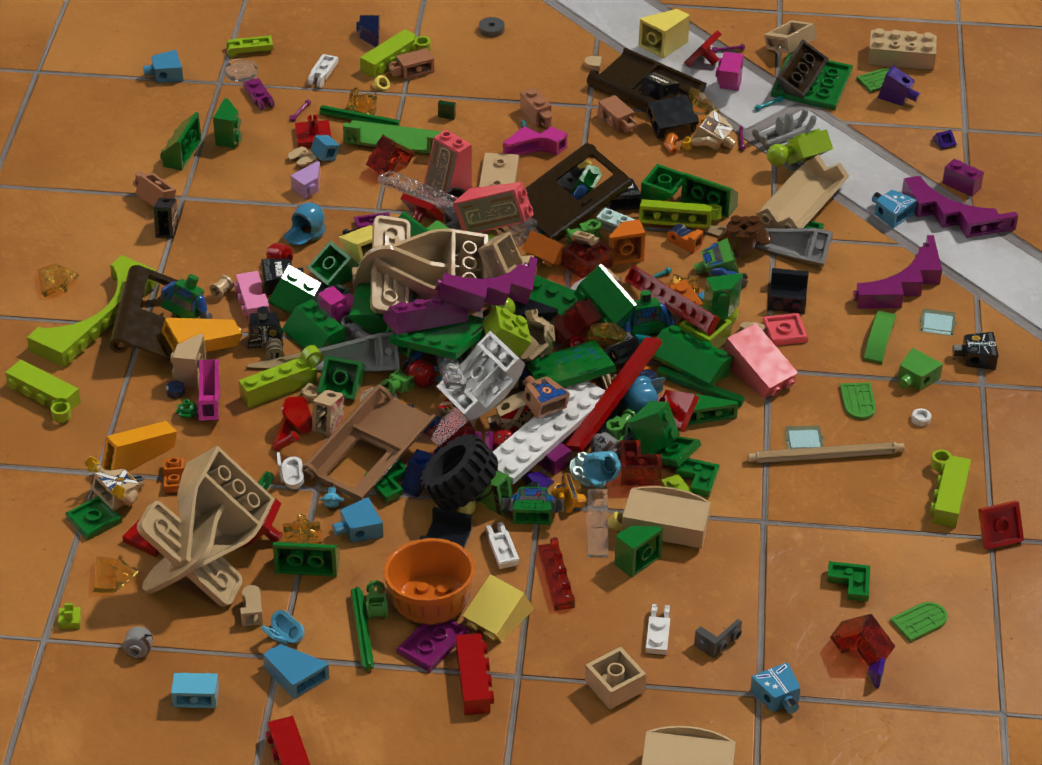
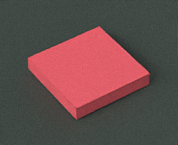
[762,313,808,346]

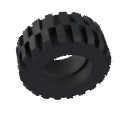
[420,434,498,511]

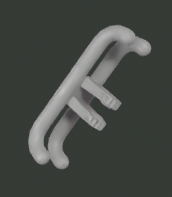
[752,108,817,147]

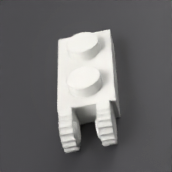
[307,54,339,88]
[485,522,519,569]
[646,604,670,655]

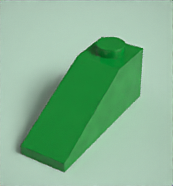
[688,394,738,425]

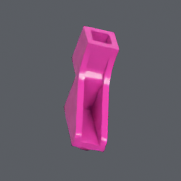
[503,126,568,156]
[198,359,221,421]

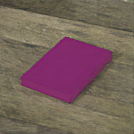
[396,619,469,673]

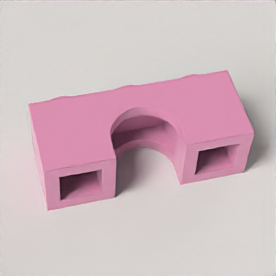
[234,271,270,323]

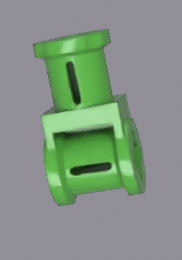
[565,219,602,244]
[380,369,415,395]
[606,409,636,444]
[366,580,388,620]

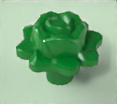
[175,399,198,419]

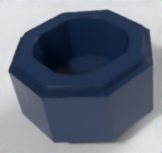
[166,380,185,399]

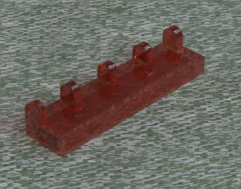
[538,537,575,611]

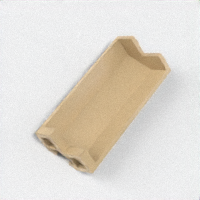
[756,154,849,229]

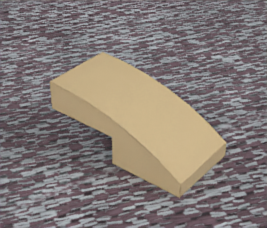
[572,231,599,246]

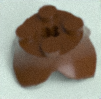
[717,215,772,258]

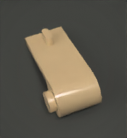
[520,335,549,363]

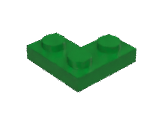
[676,458,720,497]
[364,460,409,503]
[827,561,870,602]

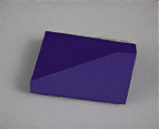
[932,130,957,149]
[526,471,554,488]
[868,658,885,688]

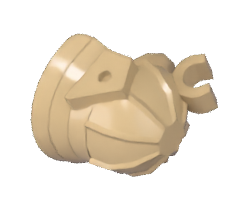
[525,309,555,355]

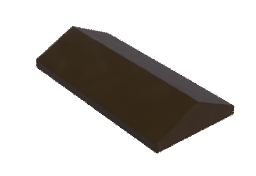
[776,39,829,98]

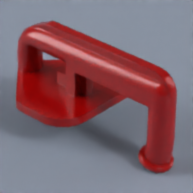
[272,397,312,451]

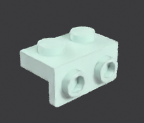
[597,207,635,232]

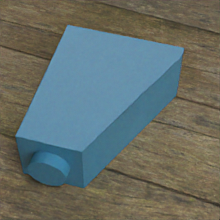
[263,644,329,699]

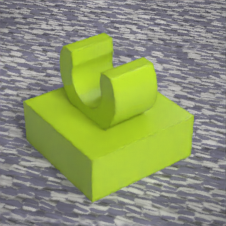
[58,603,82,629]

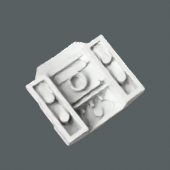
[437,331,525,420]

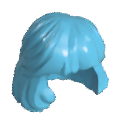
[583,451,621,489]

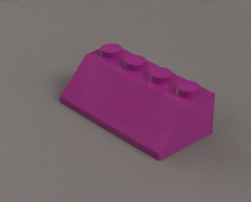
[383,296,468,334]

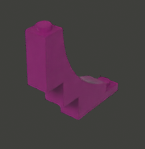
[902,176,1018,238]
[853,235,942,309]
[435,256,537,312]

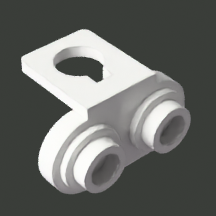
[277,452,304,490]

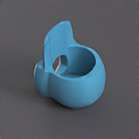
[284,202,326,246]
[621,376,666,414]

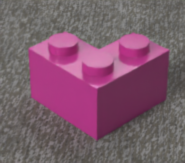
[715,52,744,91]
[318,286,354,324]

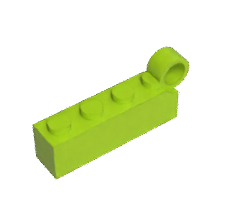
[360,29,431,78]
[639,199,722,229]
[239,345,323,408]
[5,360,81,423]
[930,449,971,528]

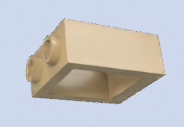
[764,20,817,53]
[478,231,524,278]

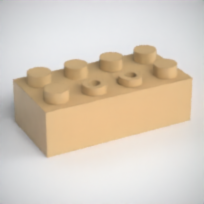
[868,28,937,70]
[622,486,711,548]
[642,726,736,765]

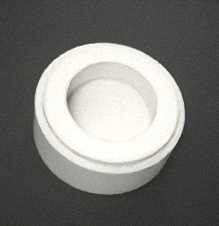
[911,408,932,427]

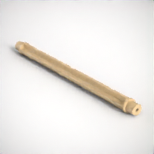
[748,442,905,463]

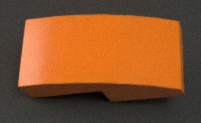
[164,457,184,493]

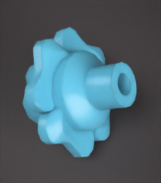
[319,487,344,508]

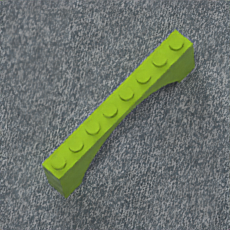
[27,255,158,367]

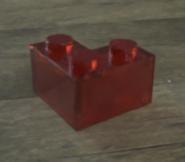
[365,134,415,178]
[562,241,613,279]
[551,298,602,346]
[426,407,476,449]
[619,440,662,485]
[830,613,895,666]

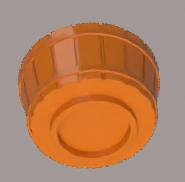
[384,538,475,625]

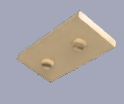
[479,153,519,187]

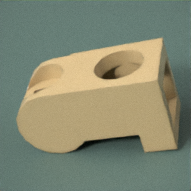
[240,585,263,627]

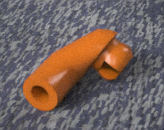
[664,133,678,155]

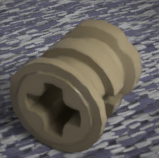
[265,338,285,360]

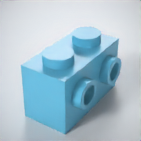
[171,673,219,708]

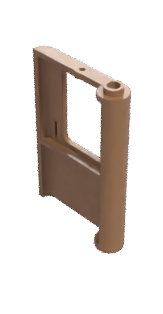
[303,385,436,501]

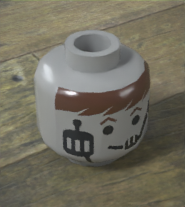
[590,432,620,456]
[123,627,153,658]

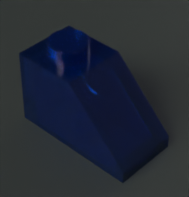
[356,15,380,47]
[401,449,434,497]

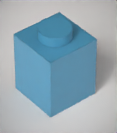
[310,135,340,161]

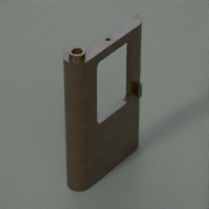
[587,48,707,111]
[525,143,632,241]
[109,265,181,361]

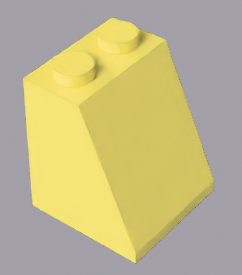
[638,9,690,59]
[338,225,373,264]
[463,574,534,643]

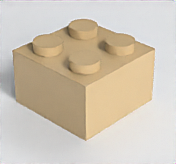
[585,647,646,709]

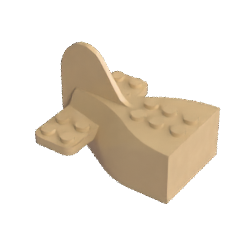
[353,215,488,314]
[137,445,275,607]

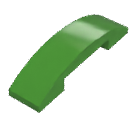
[864,311,897,364]

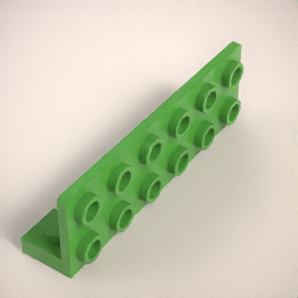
[343,120,443,154]

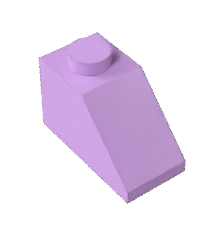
[291,161,321,199]

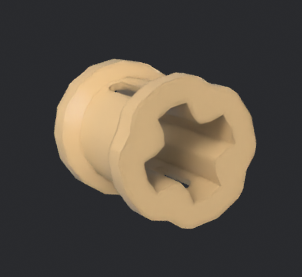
[209,275,234,298]

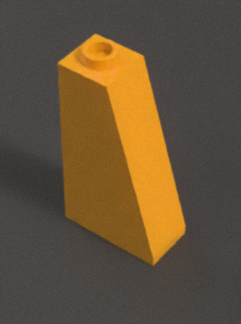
[162,318,242,352]
[101,421,177,471]

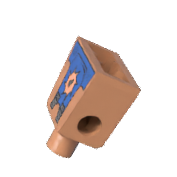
[523,376,570,419]

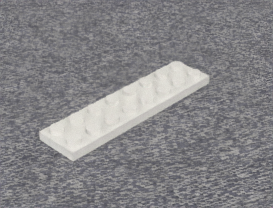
[493,381,605,484]

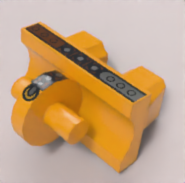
[551,473,586,513]

